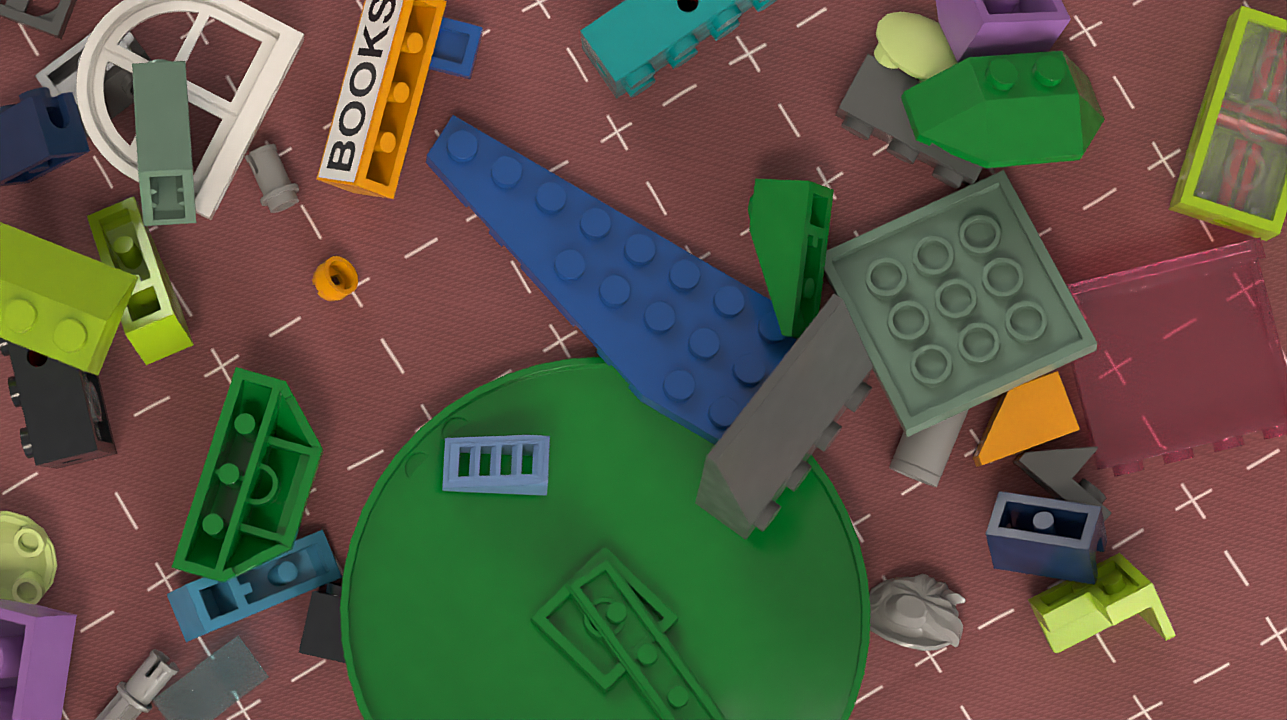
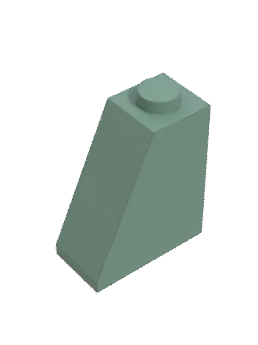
[132,59,196,226]

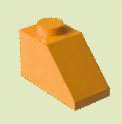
[973,371,1080,467]

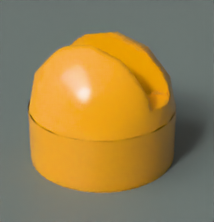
[312,256,358,301]

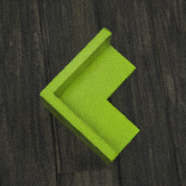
[1028,553,1176,653]

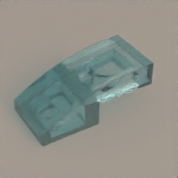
[152,636,269,720]

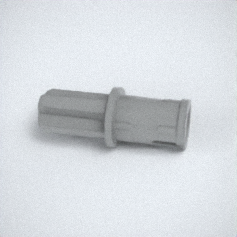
[95,649,179,720]

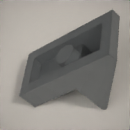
[1012,446,1112,522]

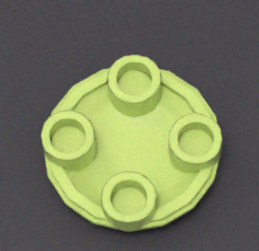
[874,11,957,83]
[0,511,58,604]

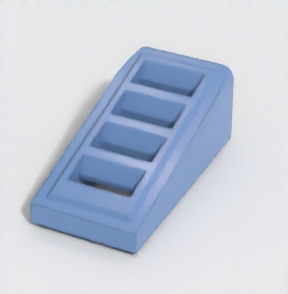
[442,435,550,496]

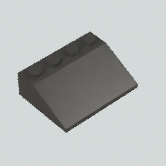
[695,293,873,540]

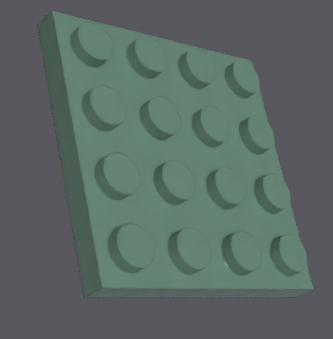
[824,170,1097,437]

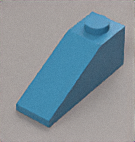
[166,530,342,642]

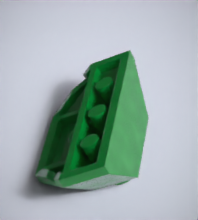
[901,51,1105,168]
[172,367,324,583]

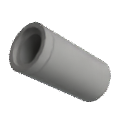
[889,409,969,487]

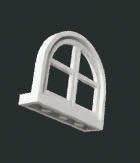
[77,0,304,220]

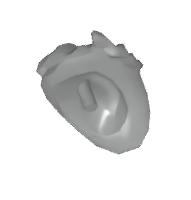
[869,573,966,651]

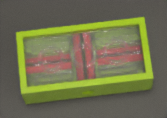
[1168,6,1287,241]

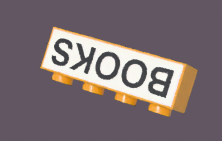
[316,0,447,199]

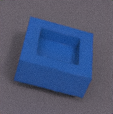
[429,17,483,80]

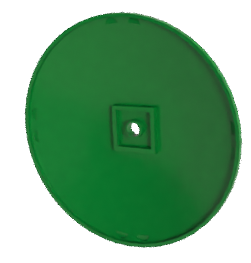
[340,357,871,720]

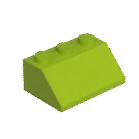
[0,222,139,375]

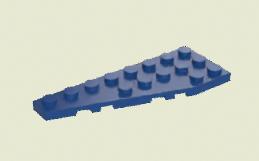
[425,115,797,445]

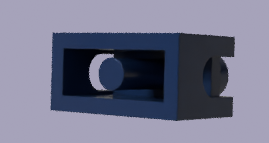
[0,87,90,187]
[986,491,1108,585]

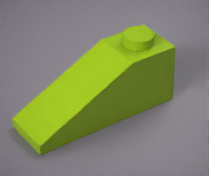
[87,196,194,365]

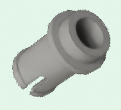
[245,144,299,213]

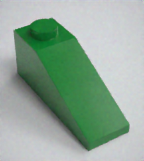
[748,179,834,340]

